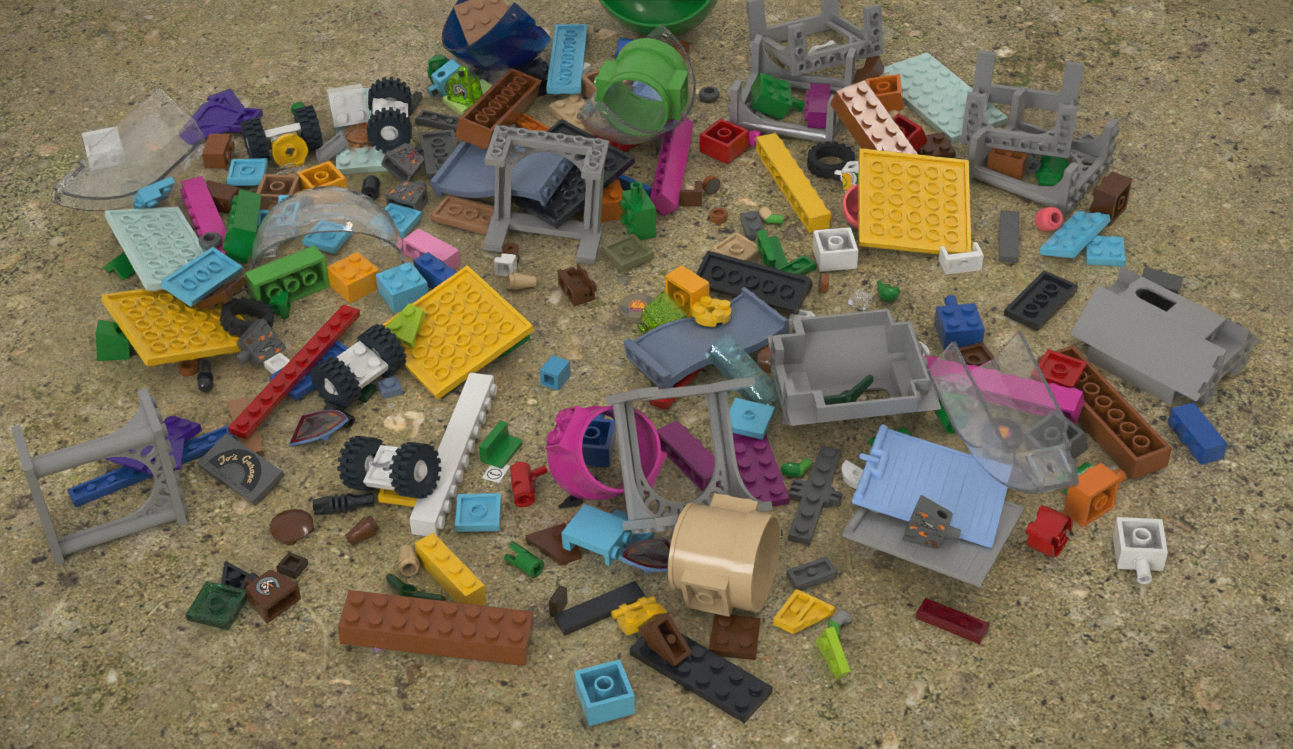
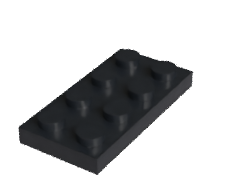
[1004,270,1078,331]

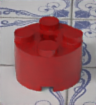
[1025,505,1074,558]

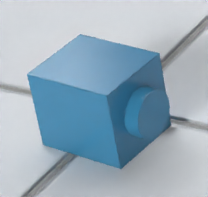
[540,355,570,391]

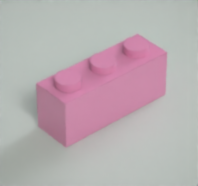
[403,228,461,270]

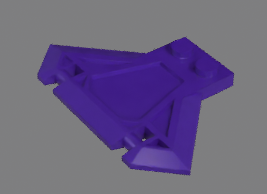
[178,89,263,146]
[106,416,202,475]

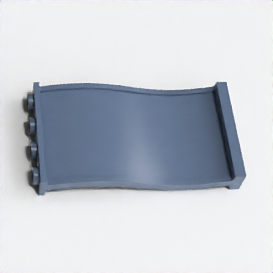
[430,141,578,206]
[623,287,790,389]

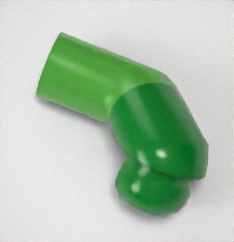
[781,458,812,478]

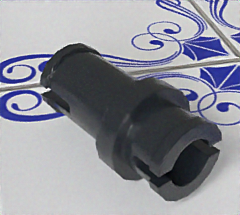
[323,402,355,428]

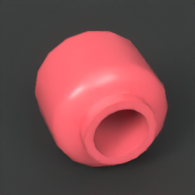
[1035,207,1063,232]

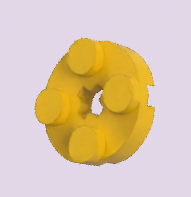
[272,133,308,169]
[692,296,731,327]

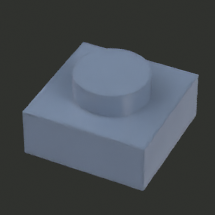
[377,376,403,399]

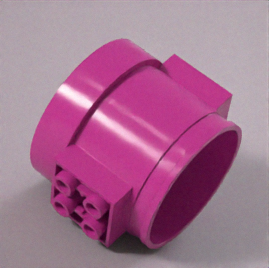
[545,405,667,500]

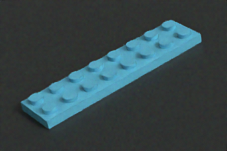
[546,24,588,95]

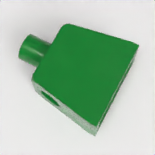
[96,320,134,361]

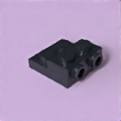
[515,57,549,81]

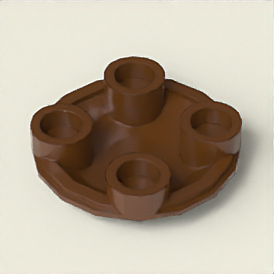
[269,509,314,546]

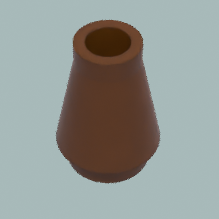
[345,515,379,546]

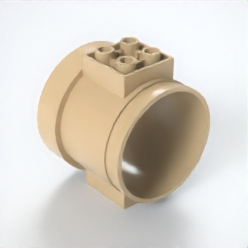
[668,493,781,617]

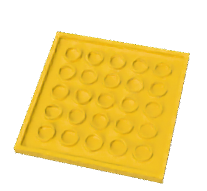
[858,148,971,255]
[382,265,534,400]
[101,289,245,366]

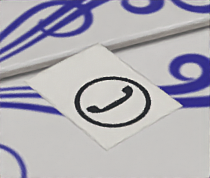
[482,465,510,483]

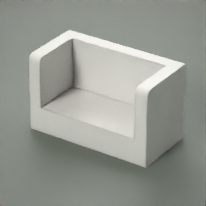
[938,242,984,275]

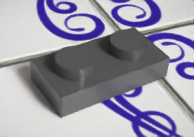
[740,211,764,241]
[786,556,837,590]

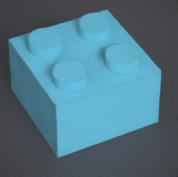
[376,262,428,313]
[574,659,635,726]

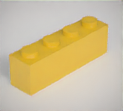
[415,533,486,605]

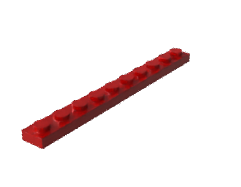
[228,304,360,439]

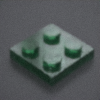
[185,581,248,630]

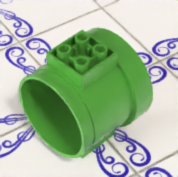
[594,38,688,137]

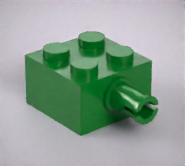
[751,72,805,120]
[620,181,656,241]

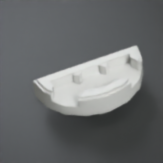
[841,460,863,489]

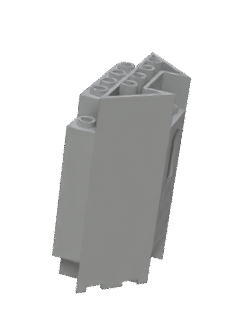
[1070,266,1261,406]
[767,309,941,426]

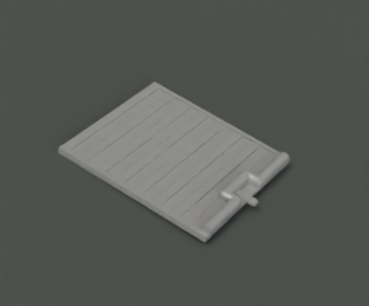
[842,500,1025,588]

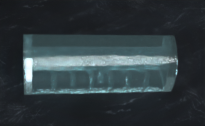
[705,333,779,406]

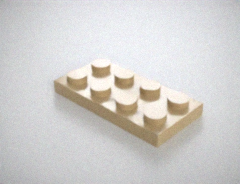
[548,94,612,135]

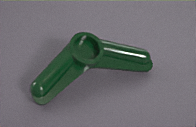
[823,375,874,405]
[386,574,445,601]

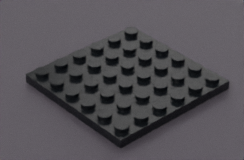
[511,119,636,229]

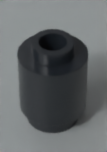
[361,175,381,201]

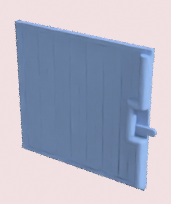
[852,425,1013,548]

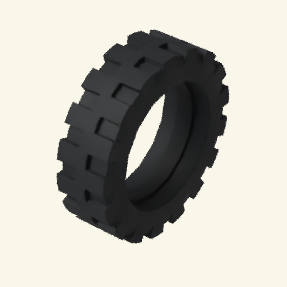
[807,141,855,180]
[220,297,274,337]

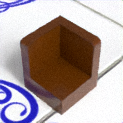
[680,181,702,207]

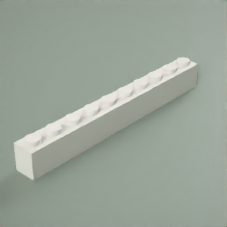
[409,373,497,536]

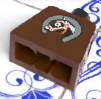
[245,570,301,624]

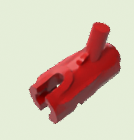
[510,461,548,508]

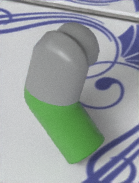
[828,610,852,640]

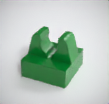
[270,291,291,319]

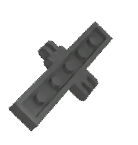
[788,445,842,546]

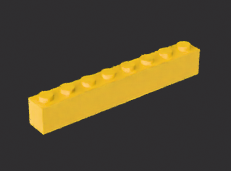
[756,133,832,233]

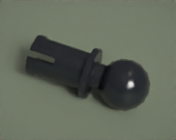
[197,360,214,393]

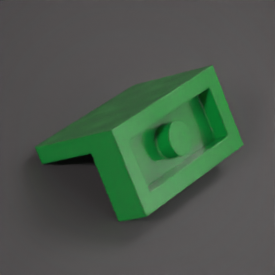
[1034,155,1069,182]
[756,229,788,269]
[103,252,136,280]
[479,420,523,469]

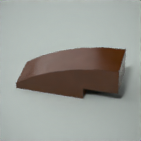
[852,56,885,85]

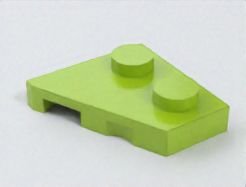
[385,303,425,348]
[815,626,851,680]

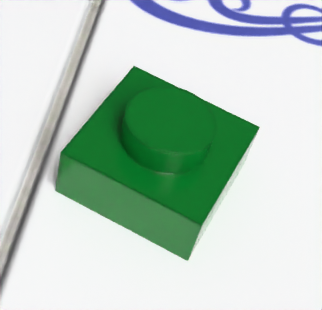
[1038,172,1060,186]

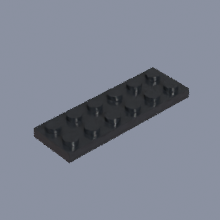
[696,251,812,315]
[630,633,773,724]

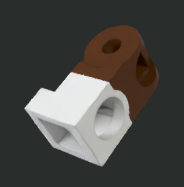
[494,243,520,276]

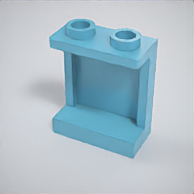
[561,504,633,566]

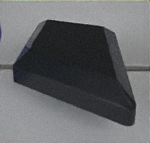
[221,561,249,594]

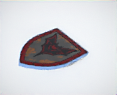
[289,410,349,446]
[621,538,671,574]

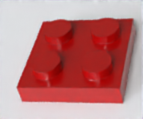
[1032,349,1087,388]

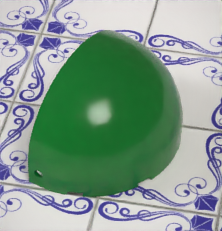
[599,0,718,37]

